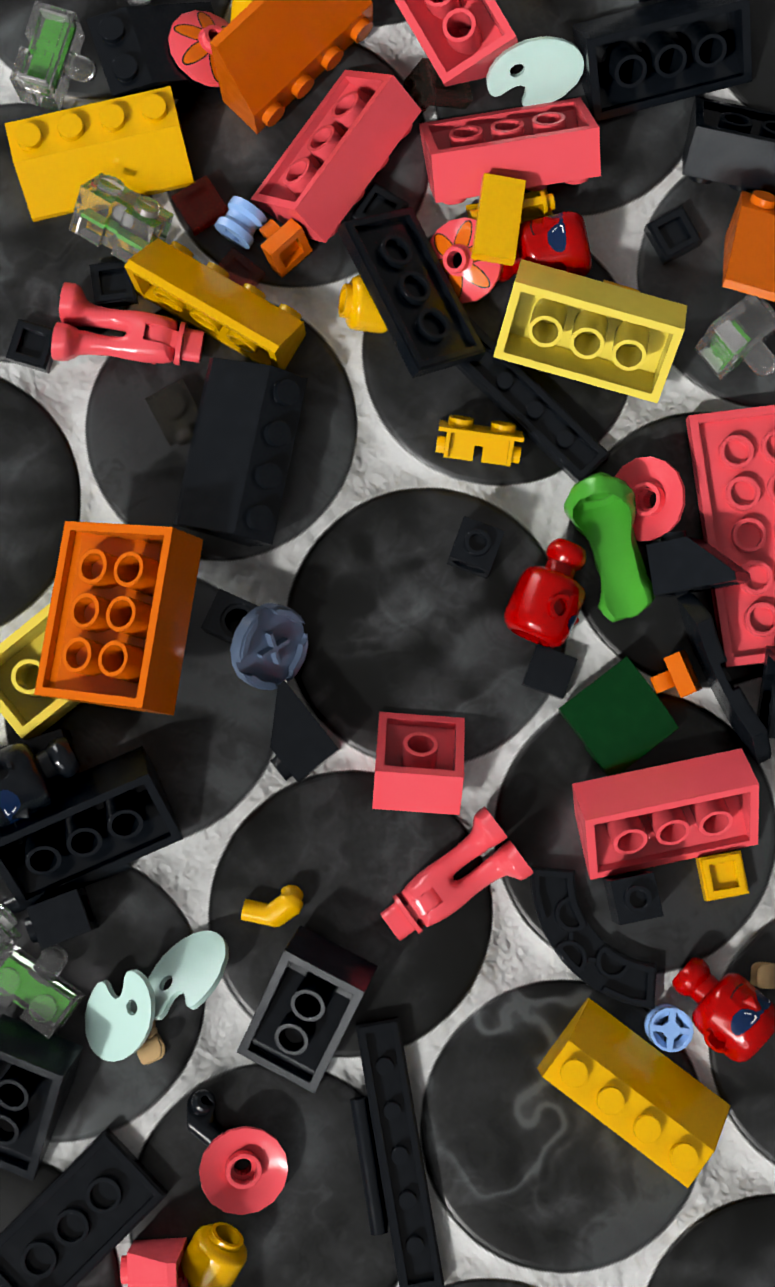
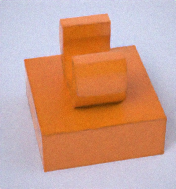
[259,218,312,278]
[650,650,702,698]

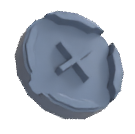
[230,603,309,690]

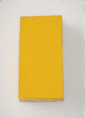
[471,173,526,266]

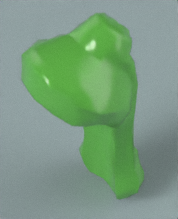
[564,472,655,623]

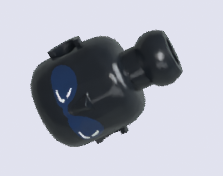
[0,737,81,828]

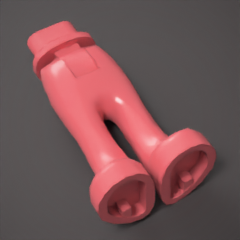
[51,282,205,366]
[380,806,534,941]

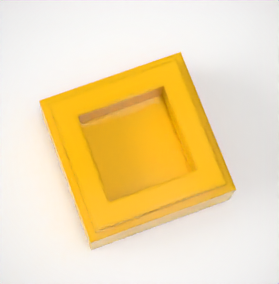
[695,850,749,901]

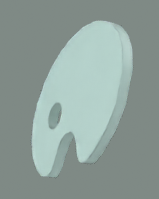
[486,36,584,107]
[148,931,229,1020]
[85,969,155,1062]

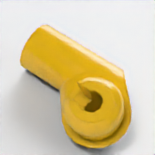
[241,885,304,927]

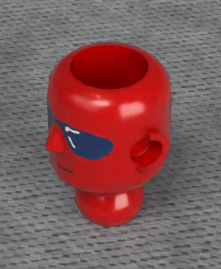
[498,211,592,282]
[504,538,587,648]
[672,957,775,1062]

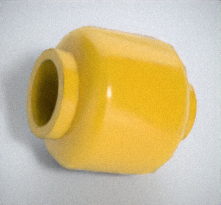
[338,275,388,334]
[181,1222,247,1287]

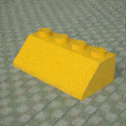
[4,86,195,222]
[124,238,306,370]
[537,997,731,1188]

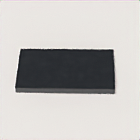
[337,207,486,378]
[0,1128,168,1287]

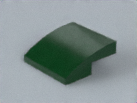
[558,657,679,776]

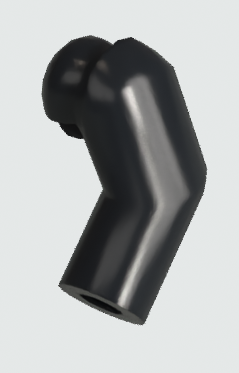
[187,1089,225,1147]

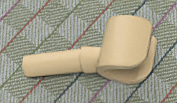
[750,962,775,989]
[137,1020,166,1065]

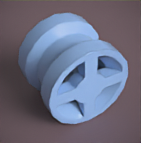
[214,196,267,249]
[643,1003,694,1052]

